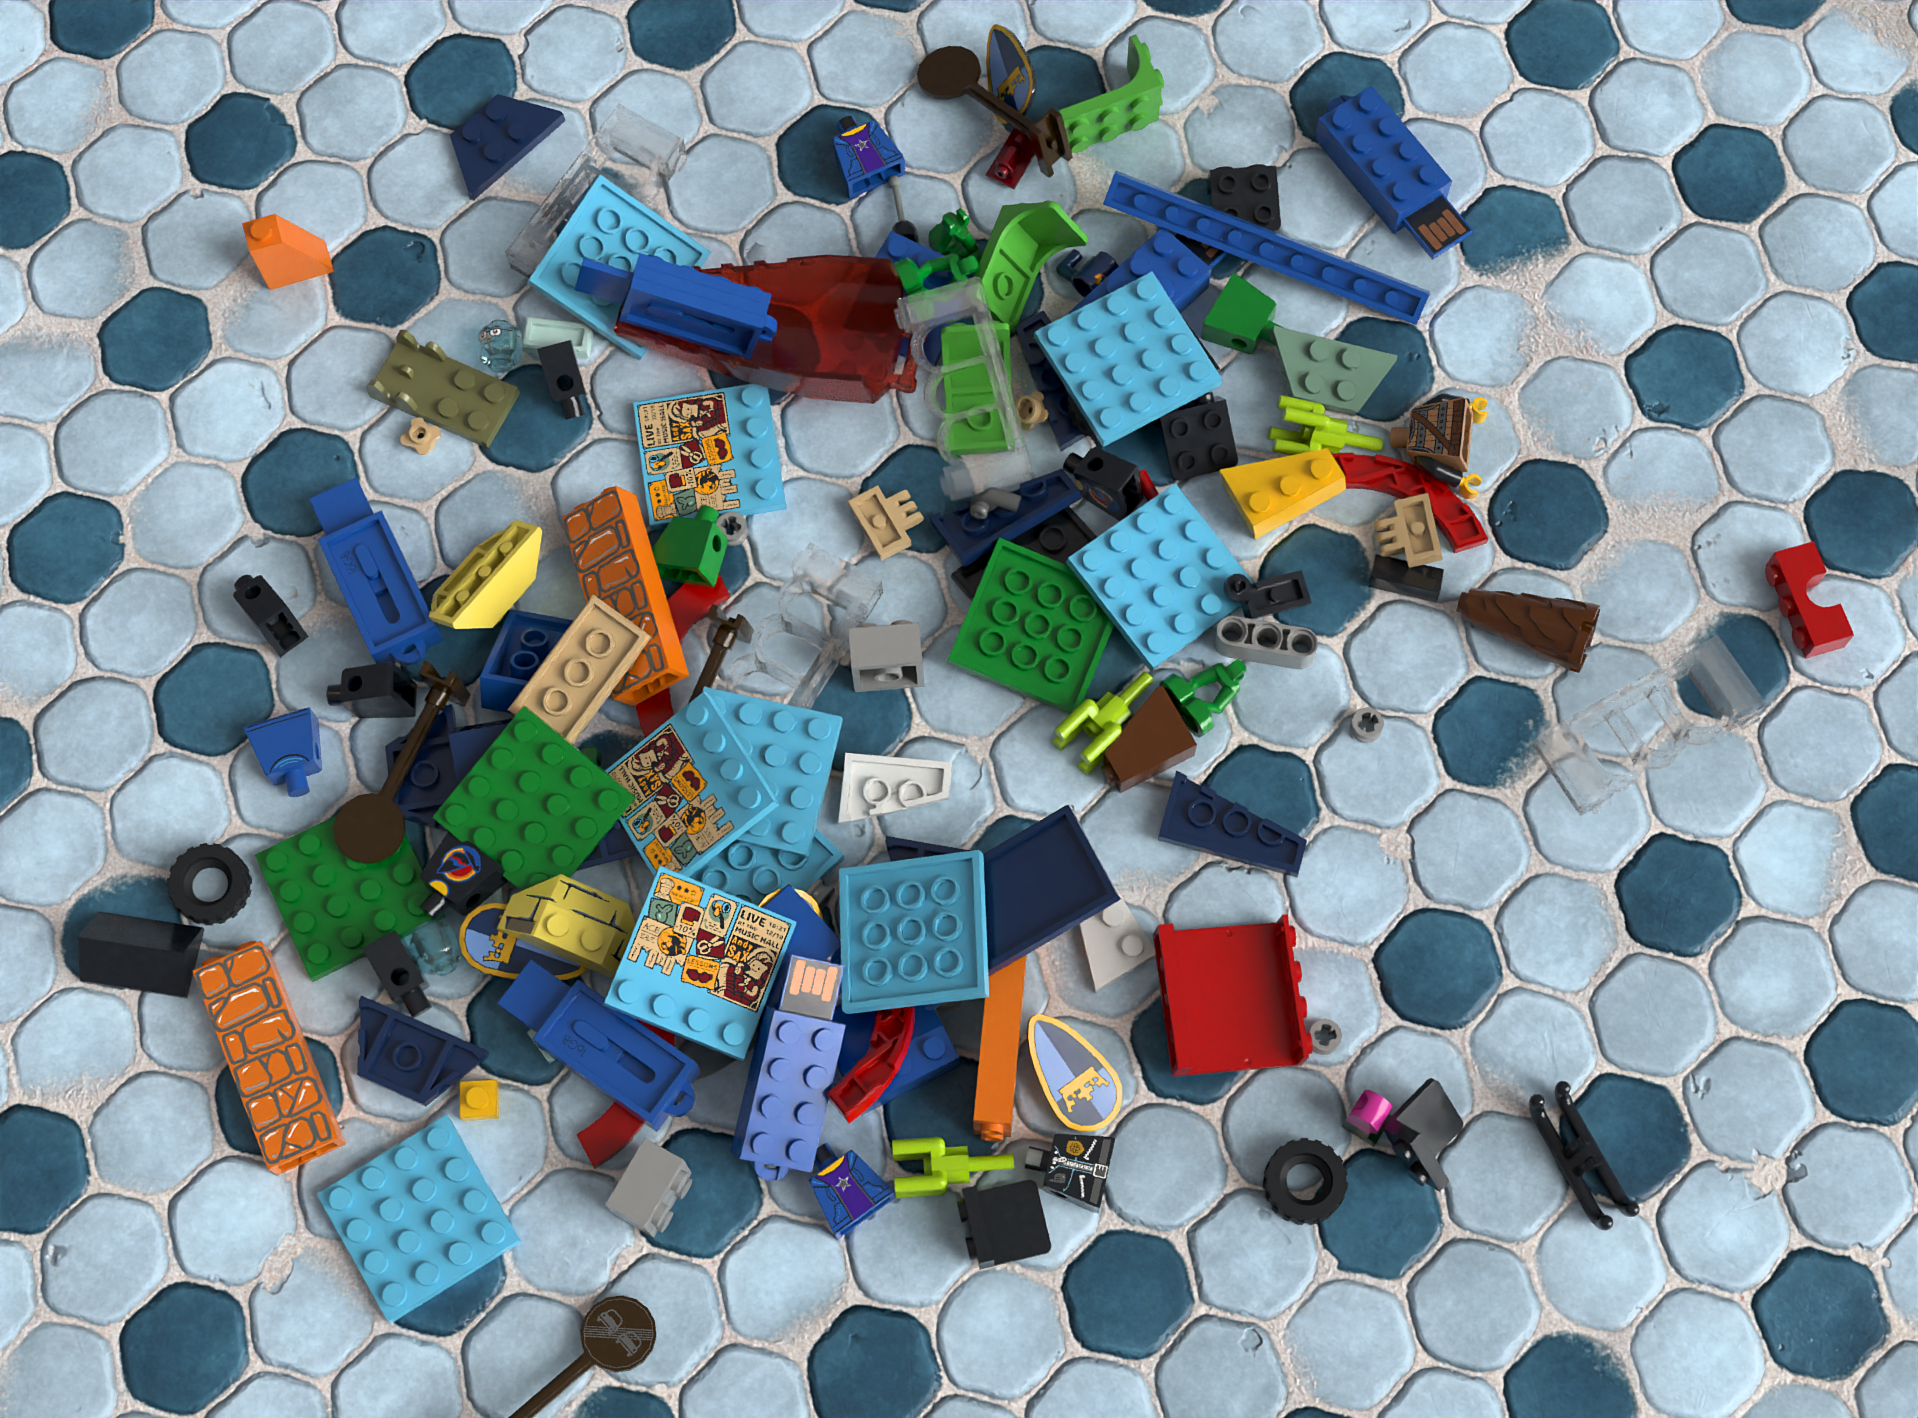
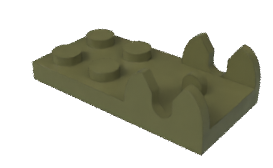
[366,330,520,449]

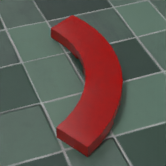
[1332,453,1488,554]
[636,574,730,738]
[826,1006,915,1124]
[576,1019,675,1169]

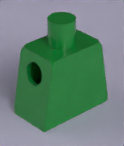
[1201,273,1284,354]
[652,505,728,587]

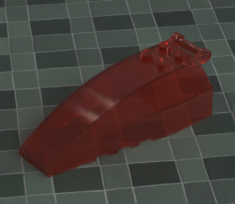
[614,255,929,404]

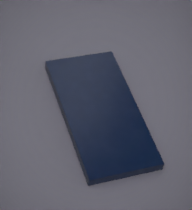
[923,804,1121,1011]

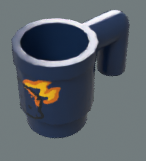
[1056,249,1119,298]

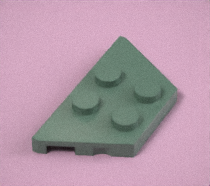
[1269,326,1398,416]

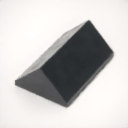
[78,912,205,998]

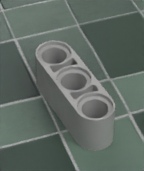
[1214,616,1318,669]

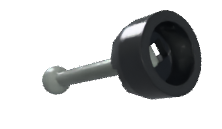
[888,175,919,243]

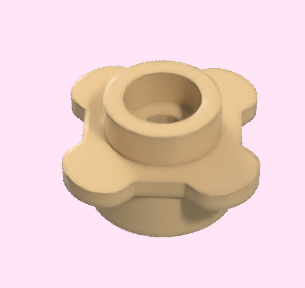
[1014,391,1048,431]
[400,417,441,455]

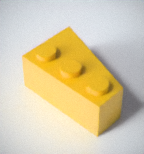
[1220,448,1346,540]

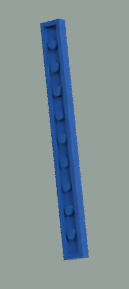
[1103,171,1430,325]

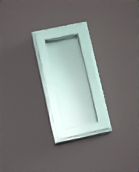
[521,317,594,359]

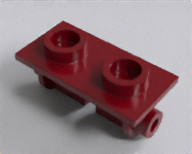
[986,120,1036,190]

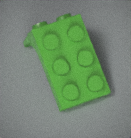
[1059,35,1164,153]
[966,200,1088,333]
[941,321,1017,456]

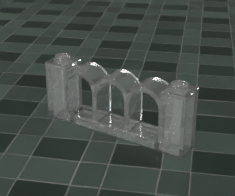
[505,103,687,279]
[894,277,1035,501]
[716,542,883,710]
[1533,635,1766,816]

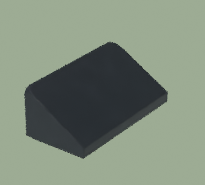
[1368,554,1444,602]

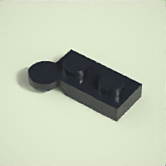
[1223,570,1312,619]

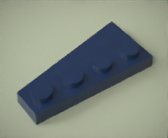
[1015,310,1087,452]
[928,469,1082,568]
[1158,770,1307,877]

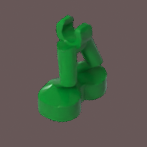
[928,208,982,264]
[894,253,979,324]
[1159,659,1247,738]

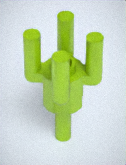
[1267,395,1383,455]
[1052,671,1154,775]
[892,1137,1014,1198]

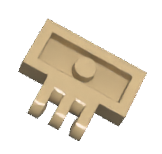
[848,485,924,561]
[1374,493,1443,568]

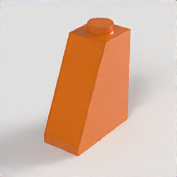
[242,214,334,290]

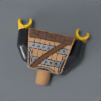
[1390,393,1488,499]

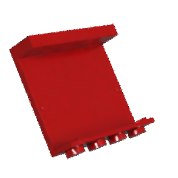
[1153,914,1313,1077]

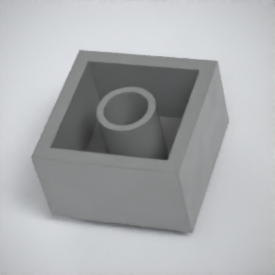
[848,620,925,692]
[605,1138,693,1238]

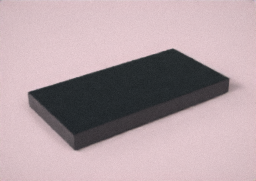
[951,506,1097,601]

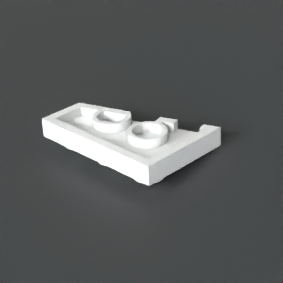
[838,753,952,825]
[1078,886,1156,993]

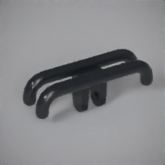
[1529,1081,1640,1231]

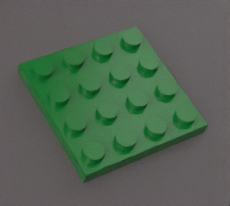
[947,537,1114,714]
[432,706,637,891]
[255,815,445,982]

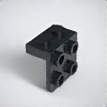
[1206,164,1281,232]
[1154,392,1238,481]
[1381,1078,1463,1192]
[957,1180,1051,1270]

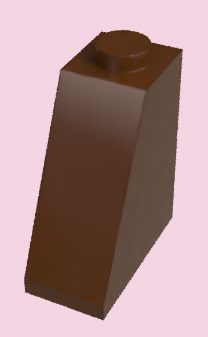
[1101,685,1197,793]

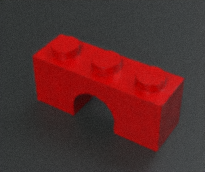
[1765,541,1854,659]

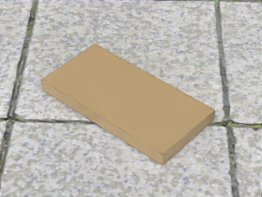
[508,595,652,744]

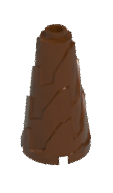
[1456,588,1600,673]

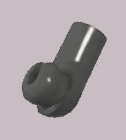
[970,487,1021,519]

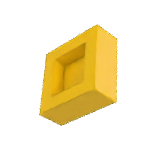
[460,1079,499,1121]

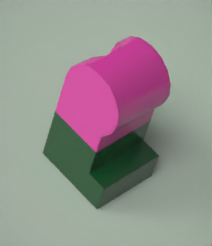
[1342,1089,1393,1147]

